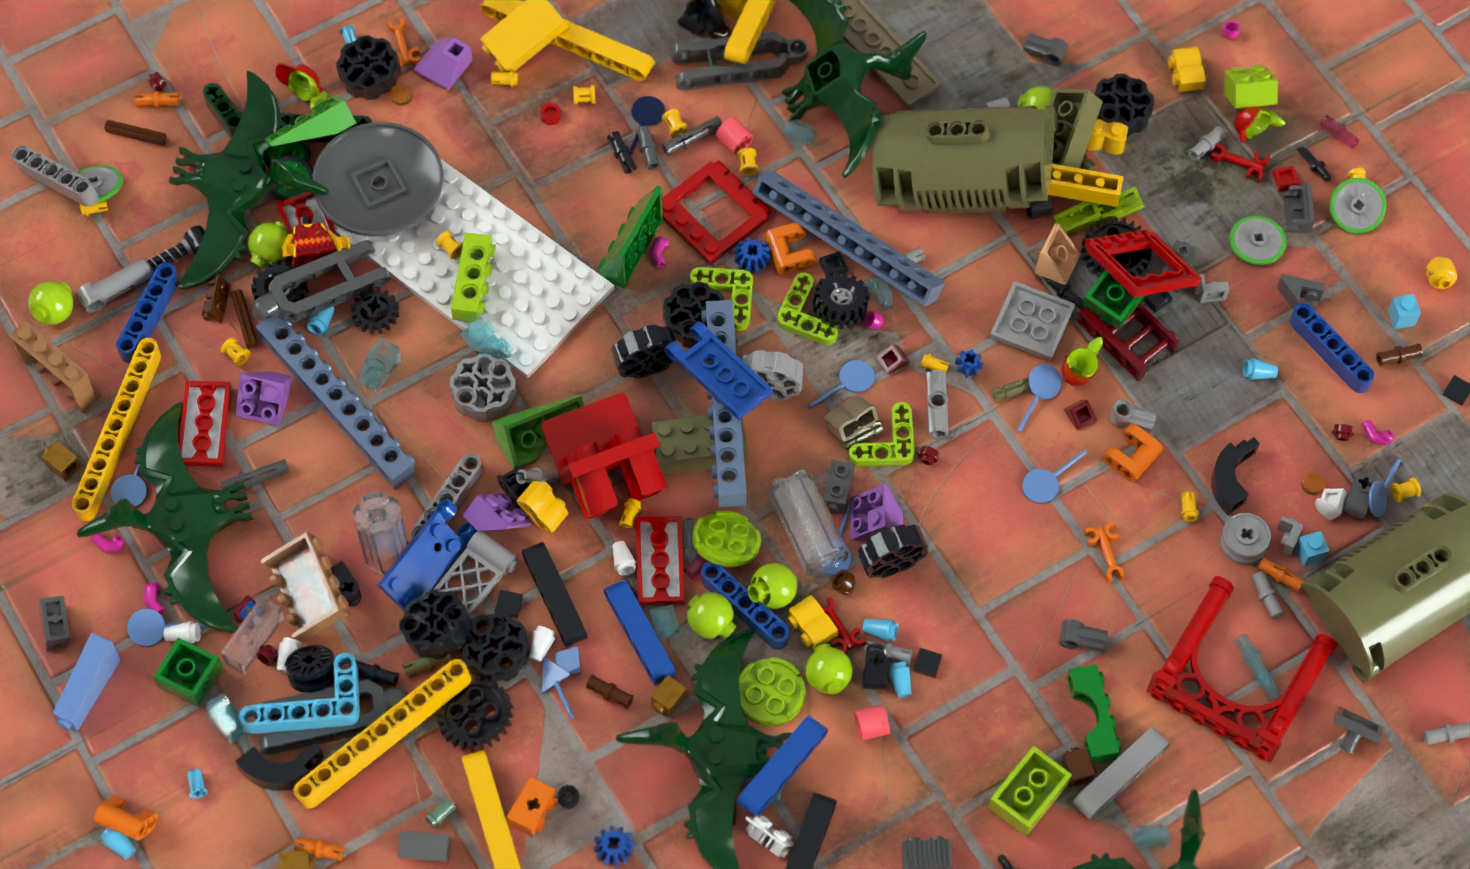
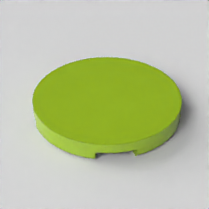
[692,511,761,567]
[739,657,806,726]

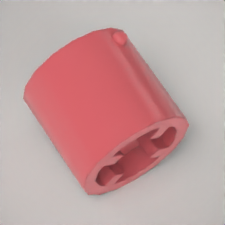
[716,117,754,155]
[854,704,890,741]

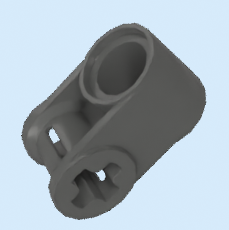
[1342,473,1375,520]

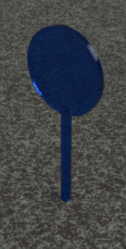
[630,96,665,156]

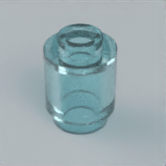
[783,119,817,146]
[1133,824,1171,850]

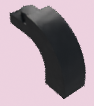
[1211,437,1260,516]
[235,742,324,791]

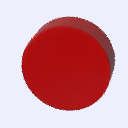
[540,103,561,125]

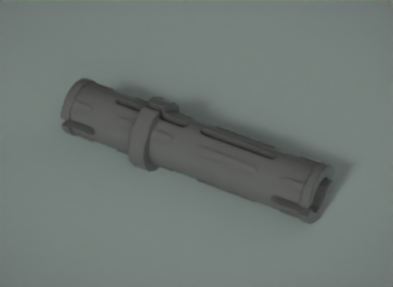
[662,116,723,156]
[220,459,290,490]

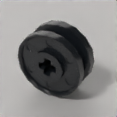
[285,645,335,692]

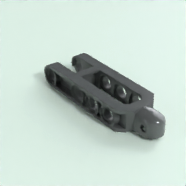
[670,31,809,90]
[252,240,391,323]
[255,680,408,754]

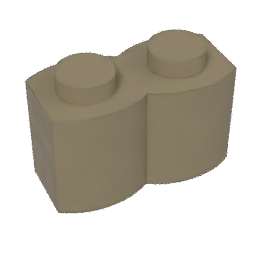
[824,396,879,441]

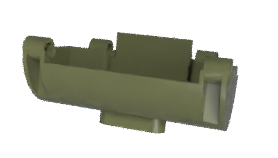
[872,105,1058,213]
[1300,493,1470,682]

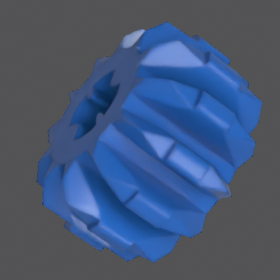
[734,237,771,274]
[593,825,635,868]

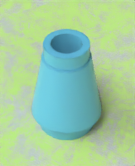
[307,306,335,335]
[1243,358,1278,380]
[863,619,899,642]
[888,662,912,698]
[100,828,136,860]

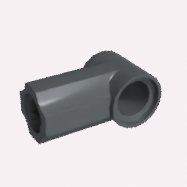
[1023,33,1068,66]
[1059,619,1108,652]

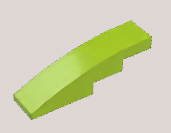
[1053,187,1145,234]

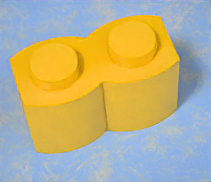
[1168,47,1206,92]
[1086,119,1128,154]
[517,481,569,533]
[787,595,838,650]

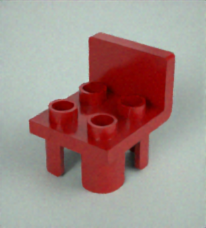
[540,393,668,521]

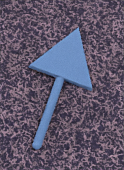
[542,657,574,719]

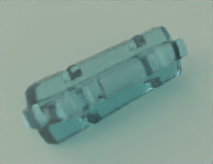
[683,517,697,562]

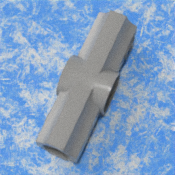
[926,370,949,438]

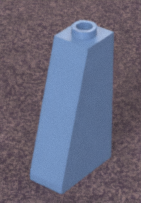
[52,633,121,731]

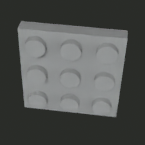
[989,281,1076,361]

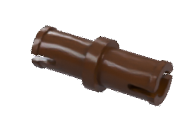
[1376,343,1423,366]
[586,675,634,709]

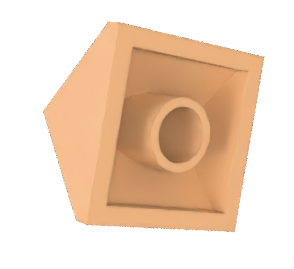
[1035,223,1081,285]

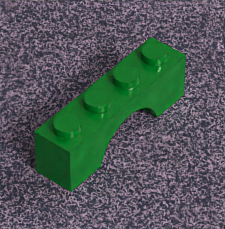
[1067,664,1121,764]

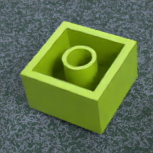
[1224,65,1278,109]

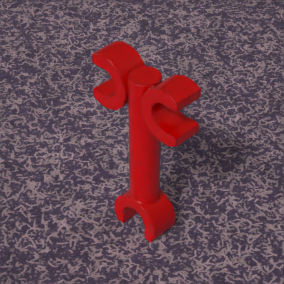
[1210,144,1270,183]
[818,596,867,654]

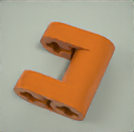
[764,222,817,275]
[1102,424,1163,482]
[94,795,158,841]

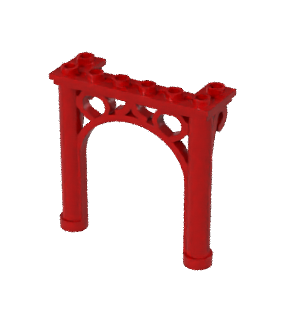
[1146,576,1338,763]

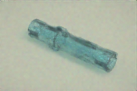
[1234,634,1282,701]

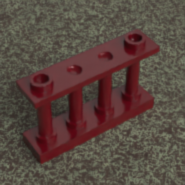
[1077,303,1179,381]

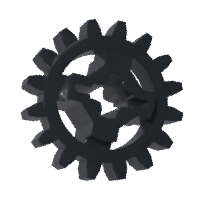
[351,288,399,335]

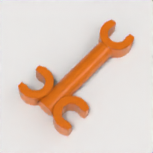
[388,18,421,68]
[1084,522,1124,583]

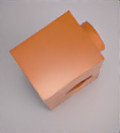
[507,776,558,837]

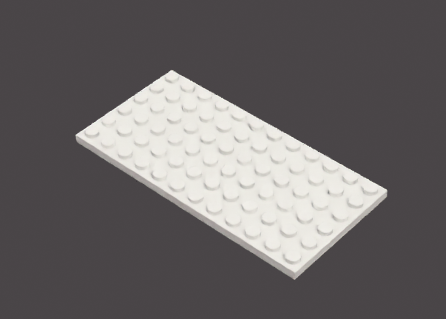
[333,158,614,379]

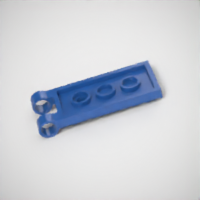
[664,321,773,420]
[377,499,477,612]

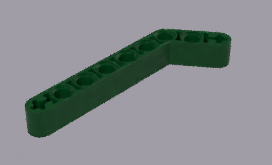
[203,83,372,142]

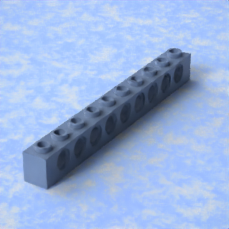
[752,171,946,306]
[702,300,747,507]
[256,317,416,489]

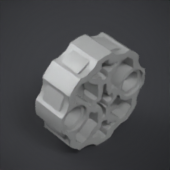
[740,350,804,401]
[450,353,517,422]

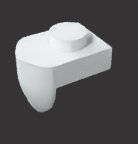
[1315,488,1348,520]

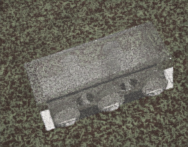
[221,597,284,674]

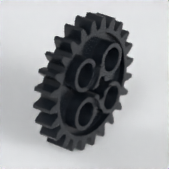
[1081,217,1152,277]
[436,677,514,752]

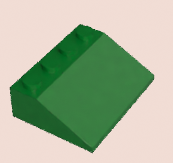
[598,186,663,289]

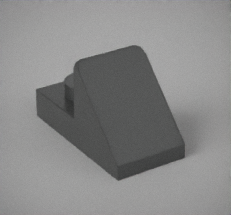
[1277,274,1325,310]

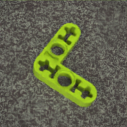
[690,267,753,331]
[777,273,838,346]
[849,402,914,466]

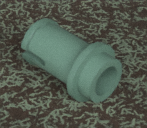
[425,798,456,828]

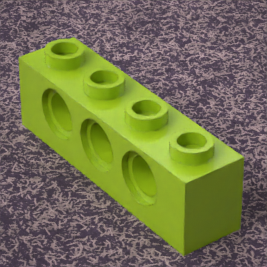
[451,232,496,323]

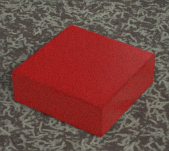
[1272,166,1300,192]

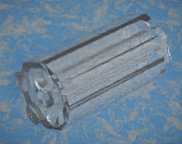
[769,469,848,576]
[352,491,409,575]

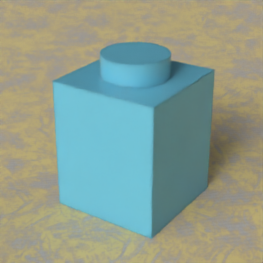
[1387,294,1421,329]
[1294,531,1329,568]

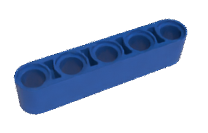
[116,263,179,363]
[1290,303,1374,393]
[701,562,789,650]
[603,579,676,685]
[737,715,828,816]

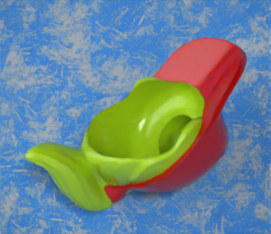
[275,63,327,111]
[1234,107,1285,143]
[1061,337,1102,386]

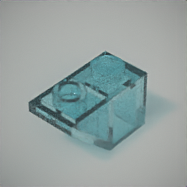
[460,317,512,358]
[357,336,401,393]
[204,693,245,745]

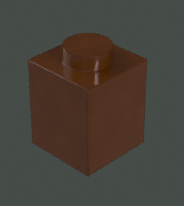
[1061,747,1095,788]

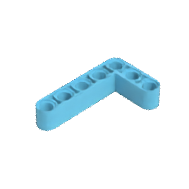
[239,653,360,734]

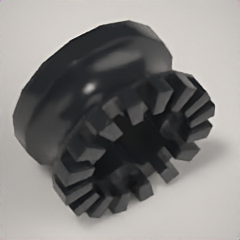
[558,785,579,809]

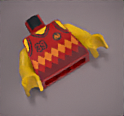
[282,216,351,268]

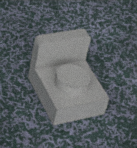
[1194,274,1229,303]
[1277,517,1304,557]

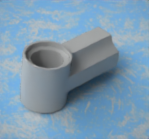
[1109,399,1157,433]

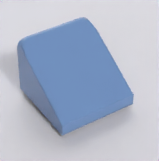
[555,647,580,675]

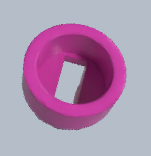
[1223,21,1240,40]
[864,311,884,330]

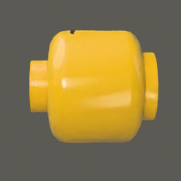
[1426,257,1457,289]

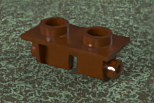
[201,274,231,323]

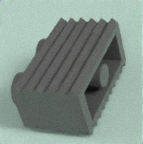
[901,836,953,869]

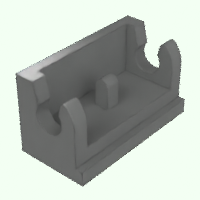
[1283,184,1315,233]
[40,596,70,652]
[398,831,451,862]

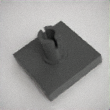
[1333,706,1383,753]

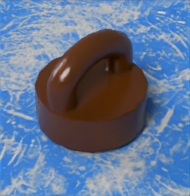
[832,569,856,595]

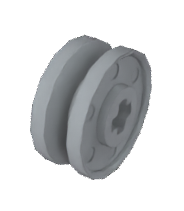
[1220,513,1271,565]

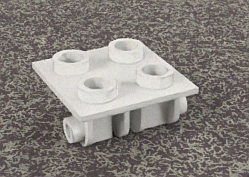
[745,815,795,858]

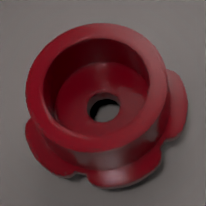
[148,71,167,91]
[1331,424,1354,441]
[917,446,939,465]
[256,644,278,666]

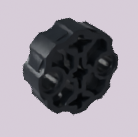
[336,35,401,100]
[1094,74,1154,137]
[663,282,725,348]
[611,325,676,379]
[858,524,928,578]
[399,589,472,659]
[461,611,530,684]

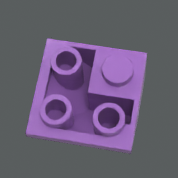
[413,37,472,91]
[235,371,292,425]
[850,484,903,541]
[462,493,531,531]

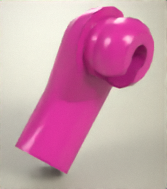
[649,236,669,268]
[1361,420,1394,446]
[90,533,125,553]
[143,582,165,615]

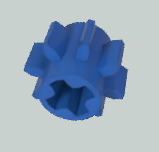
[955,349,983,378]

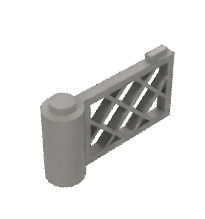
[433,531,518,619]

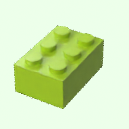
[988,746,1072,837]

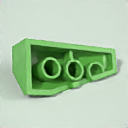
[264,95,356,146]
[492,395,584,467]

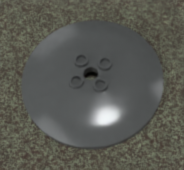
[312,122,444,237]

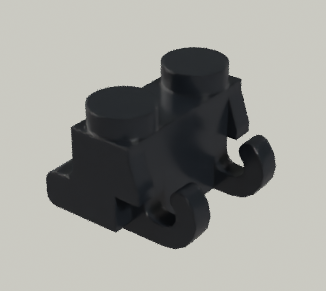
[677,0,710,35]

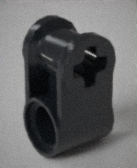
[496,465,530,511]
[330,561,362,606]
[863,643,888,690]

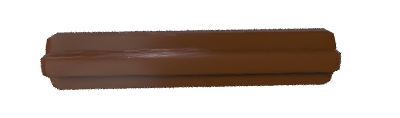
[104,120,167,145]
[231,289,258,349]

